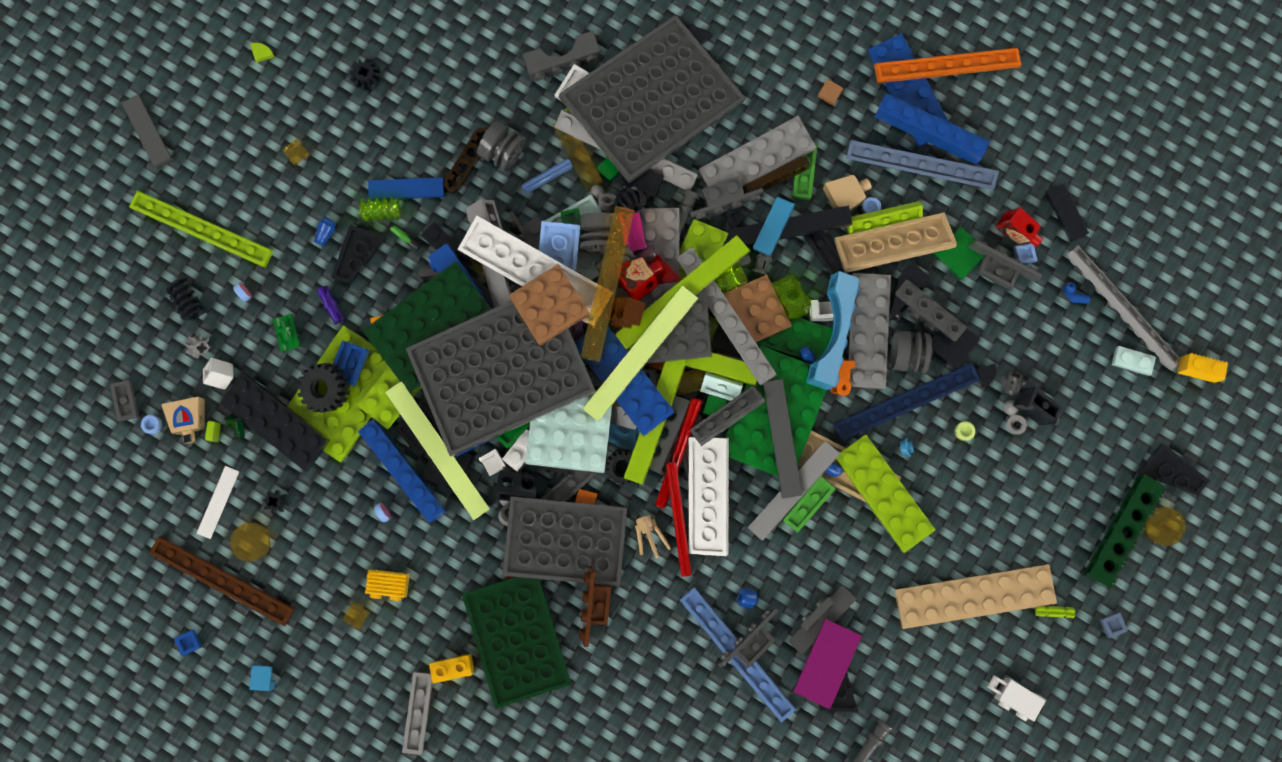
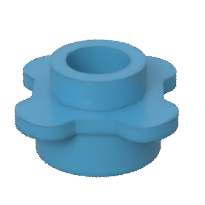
[900,438,914,457]

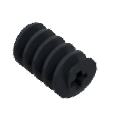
[166,278,205,321]

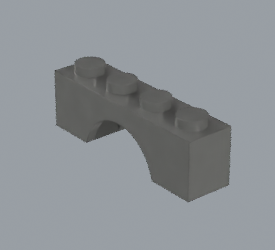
[522,31,601,81]

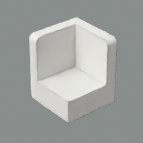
[808,300,833,322]
[203,358,233,389]
[479,449,507,476]

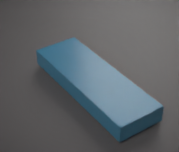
[753,197,795,257]

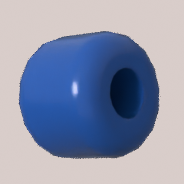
[737,588,759,609]

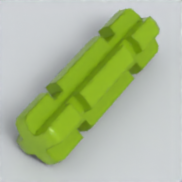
[1035,606,1075,618]

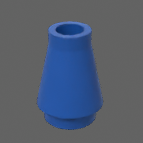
[314,217,337,246]

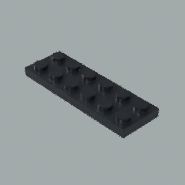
[220,372,330,472]

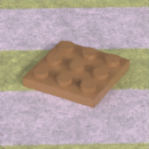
[508,264,590,346]
[724,275,792,343]

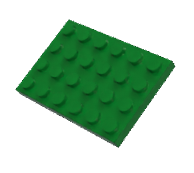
[724,345,826,477]

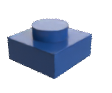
[174,629,202,657]

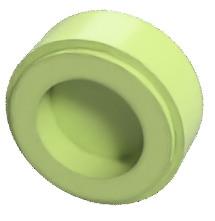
[955,421,975,441]

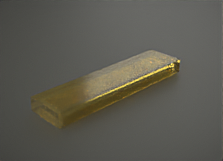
[552,123,603,191]

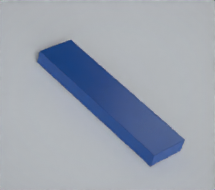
[368,177,445,201]

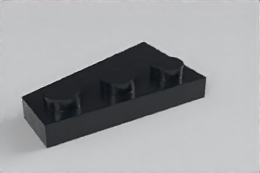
[331,225,387,285]

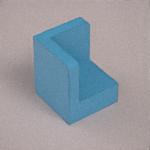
[249,664,276,691]

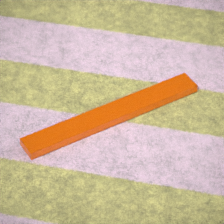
[874,48,1022,84]

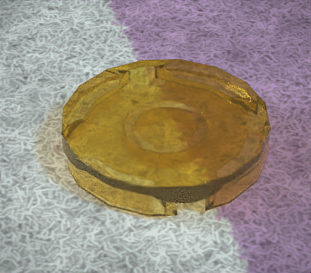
[1145,507,1186,546]
[230,523,271,561]

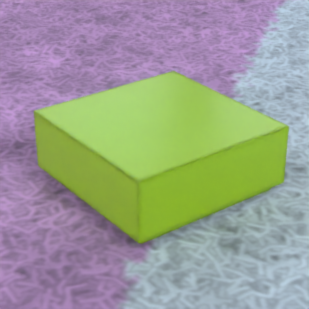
[205,421,221,442]

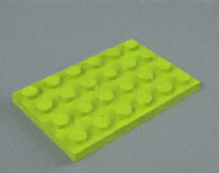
[288,326,389,463]

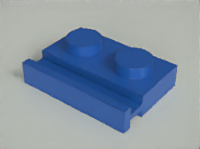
[333,341,370,386]

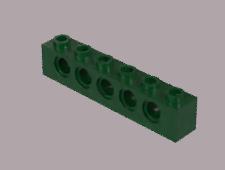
[1083,474,1166,588]

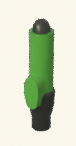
[390,225,420,251]

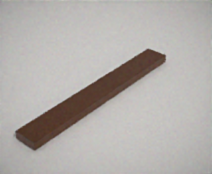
[149,536,295,626]

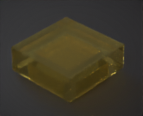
[282,139,310,166]
[342,602,370,630]

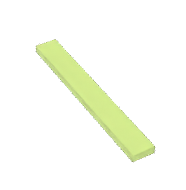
[583,286,698,422]
[385,381,490,520]

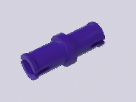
[316,285,345,325]

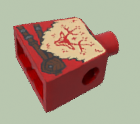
[994,207,1043,247]
[613,257,664,301]

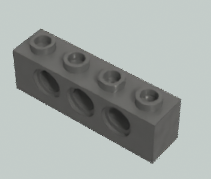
[649,395,691,476]

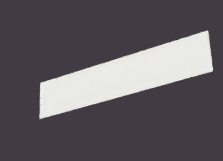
[196,466,239,539]

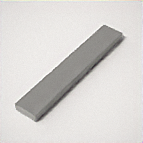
[748,441,840,541]

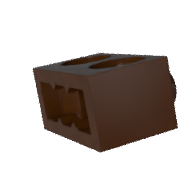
[605,297,646,329]

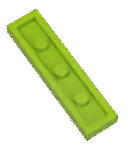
[847,201,923,234]

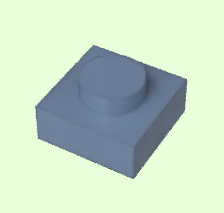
[1099,612,1128,638]

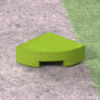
[250,43,275,63]

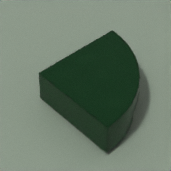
[224,415,246,439]

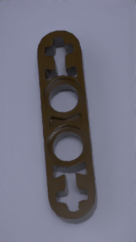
[444,128,487,193]
[742,156,811,194]

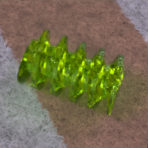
[359,196,401,222]

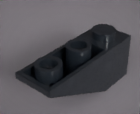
[889,262,930,321]

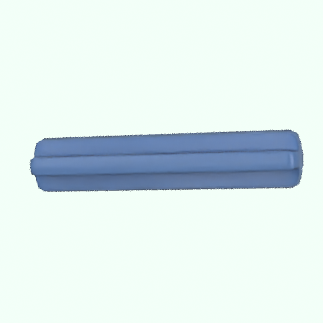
[522,159,573,194]

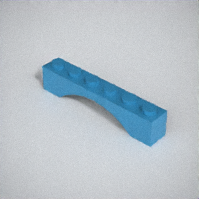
[806,271,860,390]

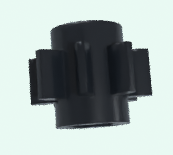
[262,490,289,514]

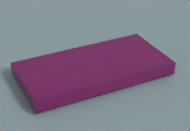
[793,619,862,709]

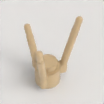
[635,515,671,558]

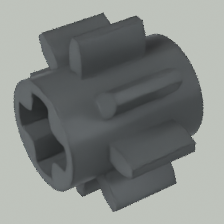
[1000,371,1026,395]

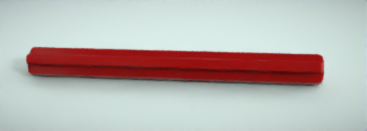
[655,398,702,508]
[666,461,691,577]

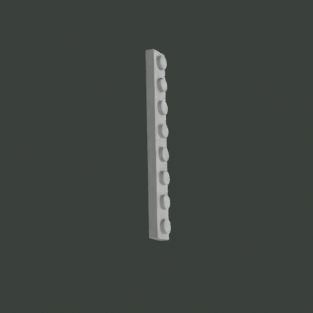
[554,110,698,191]
[1067,245,1181,370]
[676,247,777,385]

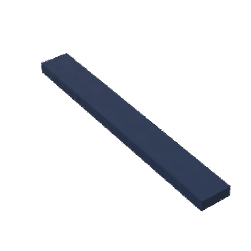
[833,363,980,442]

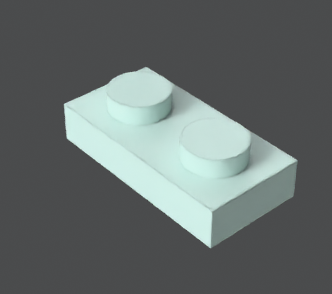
[1112,346,1156,376]
[700,372,743,401]

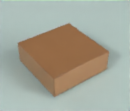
[817,79,843,105]

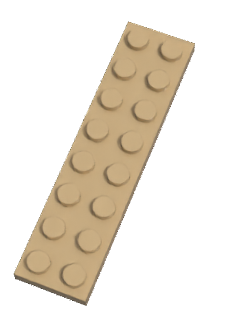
[895,564,1057,629]

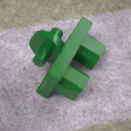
[273,314,301,352]

